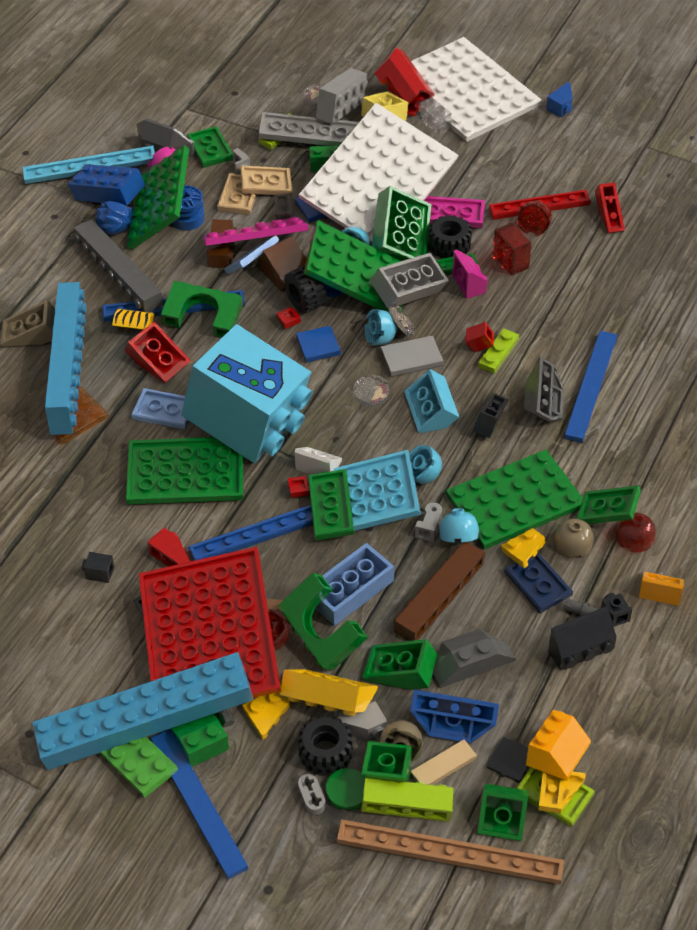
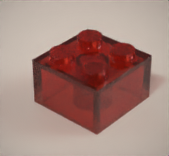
[492,223,531,276]

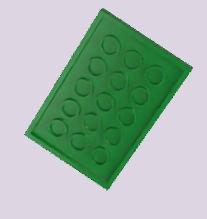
[127,145,189,250]
[304,220,403,316]
[126,437,243,504]
[446,449,583,550]

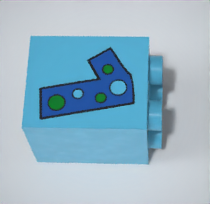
[181,324,313,464]

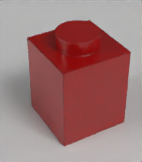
[465,322,494,353]

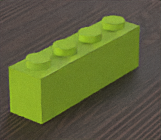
[361,777,453,822]

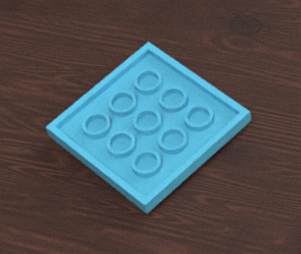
[334,450,421,531]

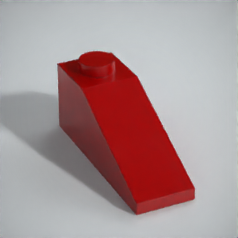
[595,182,625,234]
[148,528,190,567]

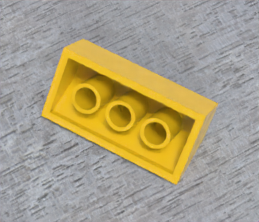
[280,669,378,716]

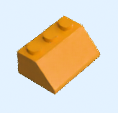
[526,709,591,780]

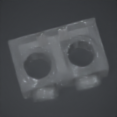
[419,97,452,135]

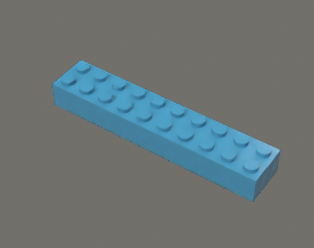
[45,282,87,435]
[33,652,254,770]

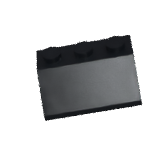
[548,606,617,670]

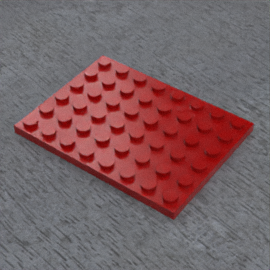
[139,547,282,698]

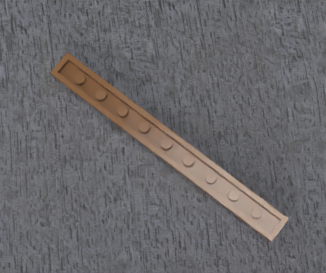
[337,820,564,885]

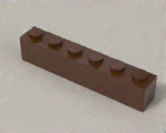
[394,542,485,641]

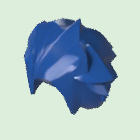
[95,201,132,237]

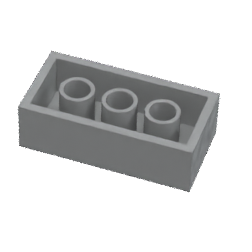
[316,68,368,124]
[369,253,449,309]

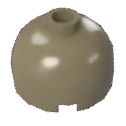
[554,518,594,558]
[379,720,423,762]

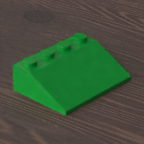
[372,186,431,261]

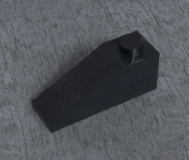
[472,392,509,438]

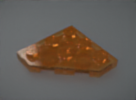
[53,385,109,445]

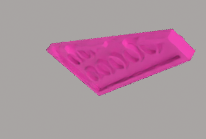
[203,217,308,246]

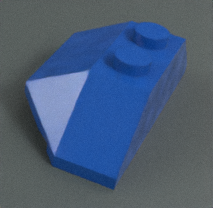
[411,690,499,743]

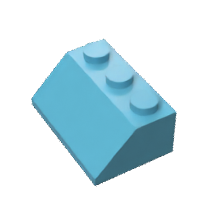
[404,369,459,433]

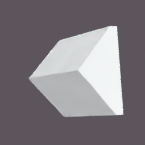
[295,447,342,474]

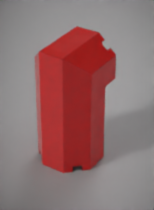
[374,47,435,116]

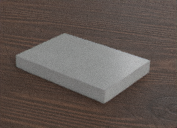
[381,336,443,376]

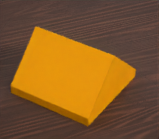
[639,571,684,606]

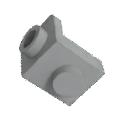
[233,148,250,175]

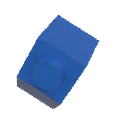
[546,82,572,117]

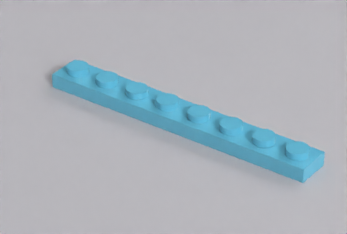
[23,146,155,184]

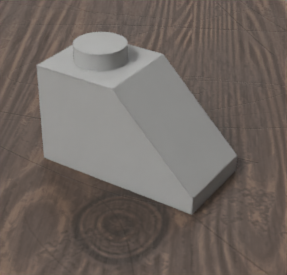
[338,701,387,740]

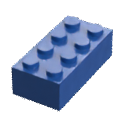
[68,164,145,205]

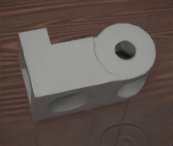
[415,503,442,542]

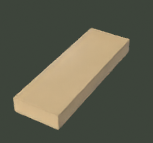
[411,740,477,785]

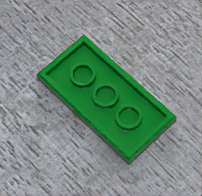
[308,469,355,541]

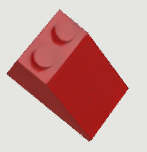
[124,321,191,383]

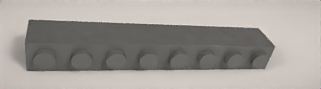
[74,219,164,312]

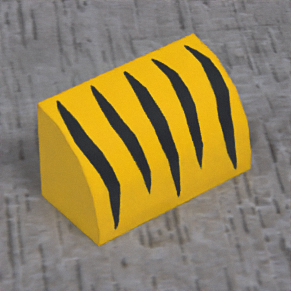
[112,309,154,330]

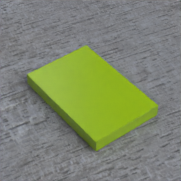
[517,767,595,827]

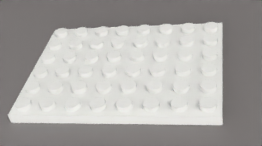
[411,37,542,142]
[299,103,458,245]

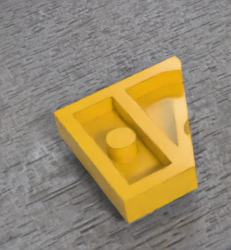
[501,528,545,568]
[242,692,290,740]
[538,772,586,813]

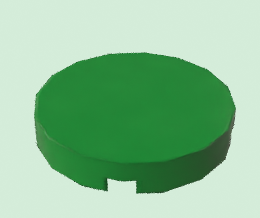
[326,768,365,810]

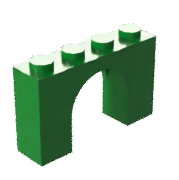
[161,281,243,338]
[278,573,369,670]

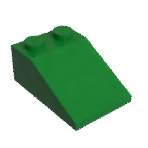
[363,639,437,690]
[170,714,229,767]

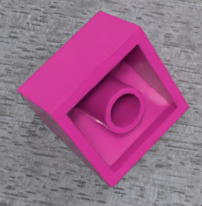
[452,250,488,299]

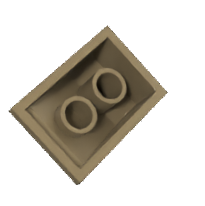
[0,300,55,347]

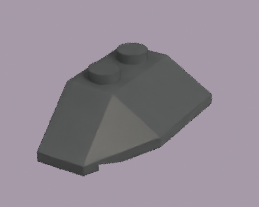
[136,118,195,157]
[524,357,564,422]
[432,629,516,688]

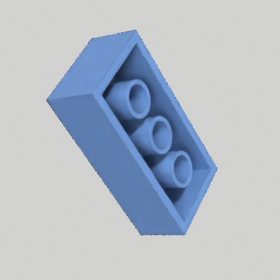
[315,543,394,626]

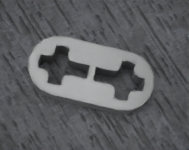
[298,774,325,815]

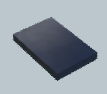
[504,551,573,614]

